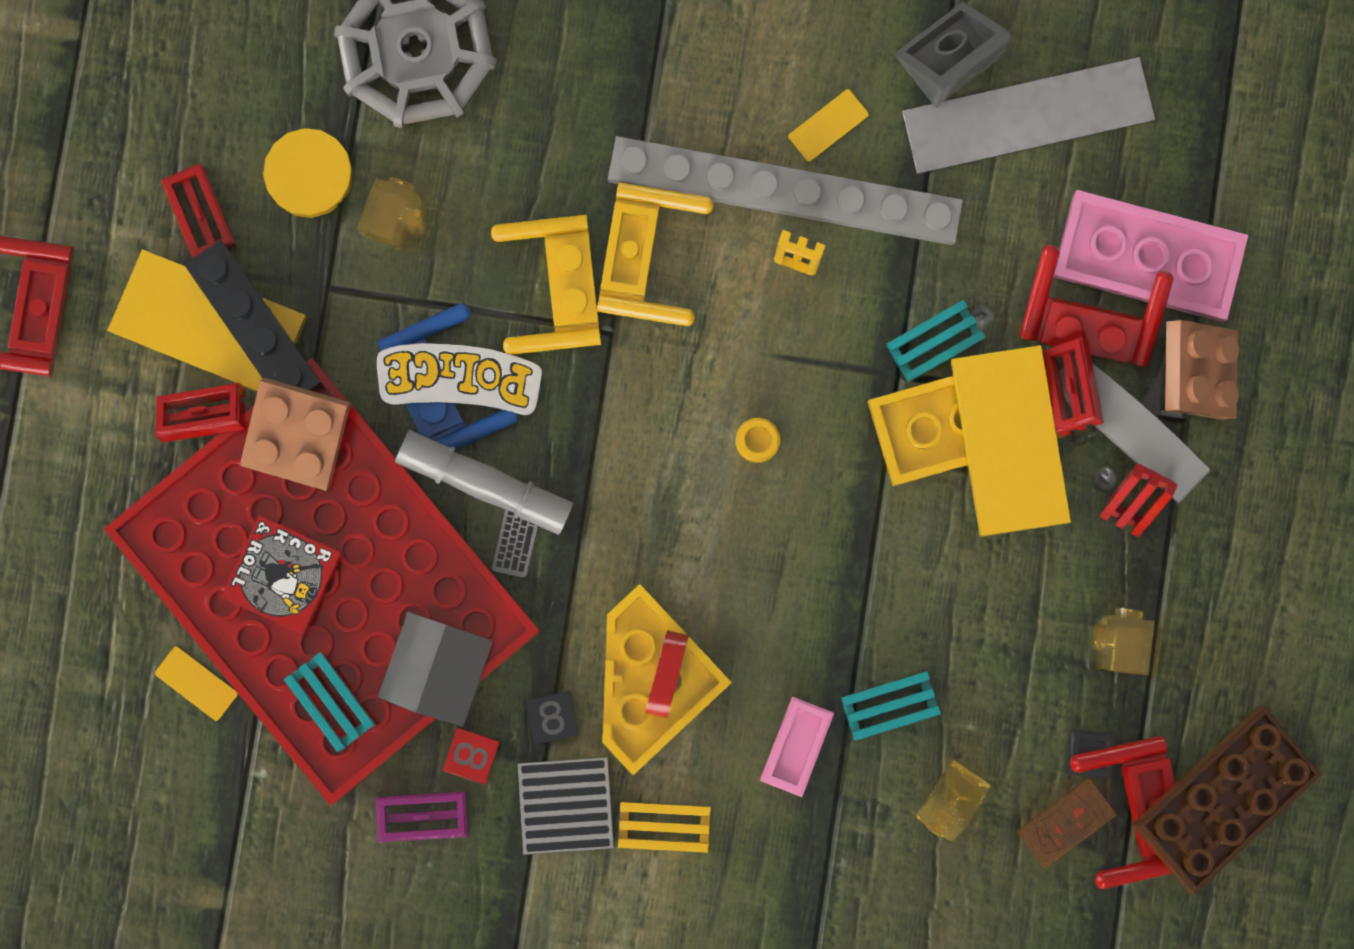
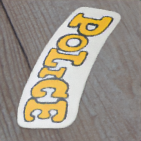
[377,343,542,415]

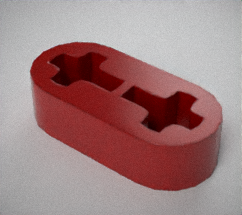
[645,630,689,719]

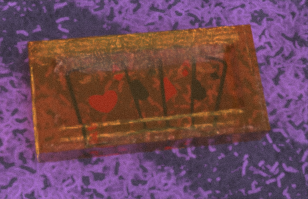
[1016,778,1116,869]

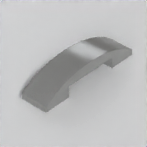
[1059,355,1210,504]

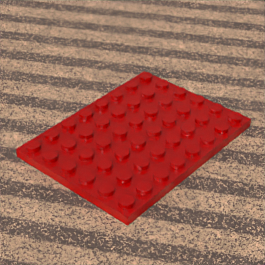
[103,357,540,806]

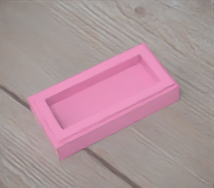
[760,697,834,797]

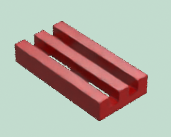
[160,163,237,258]
[1042,337,1104,437]
[155,383,246,443]
[1099,463,1178,537]

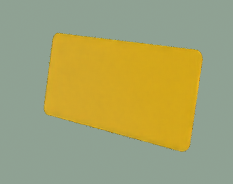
[788,89,869,162]
[155,646,238,721]

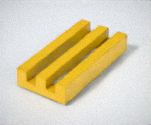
[774,230,826,276]
[618,802,711,853]

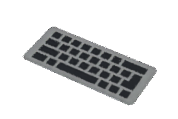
[492,510,538,578]

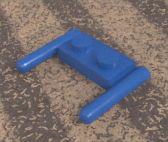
[378,303,519,451]

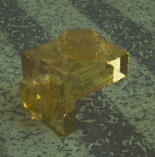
[915,760,991,841]

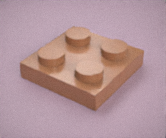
[1165,320,1239,420]
[240,377,351,491]

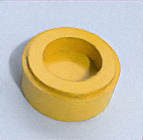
[735,418,780,463]

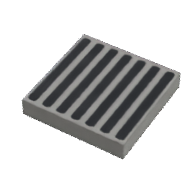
[518,757,614,855]

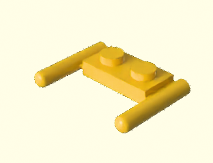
[597,182,713,326]
[491,215,601,355]

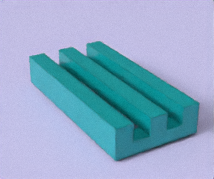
[886,300,986,383]
[283,652,376,752]
[841,671,941,741]

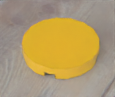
[263,128,353,218]

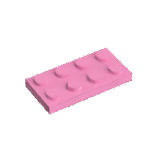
[1053,190,1248,322]

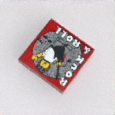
[221,516,343,635]

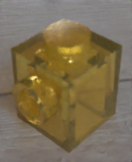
[357,177,425,251]
[1091,608,1155,675]

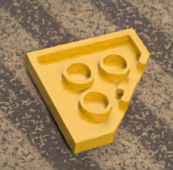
[602,584,732,775]

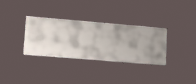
[902,57,1155,174]

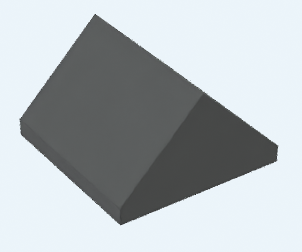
[894,2,1012,107]
[378,612,494,727]

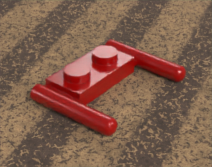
[0,236,74,377]
[1019,245,1174,367]
[1070,736,1175,889]

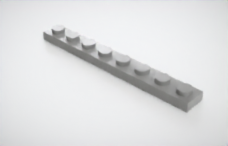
[608,136,963,245]

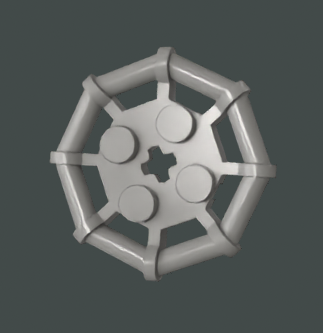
[333,0,497,128]

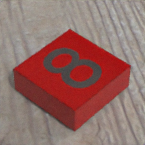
[442,727,500,785]

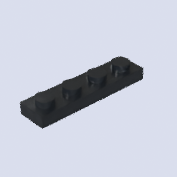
[184,239,323,392]

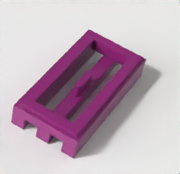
[375,791,469,843]

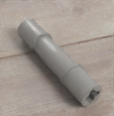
[395,429,573,535]

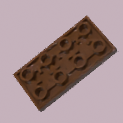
[1131,706,1322,895]

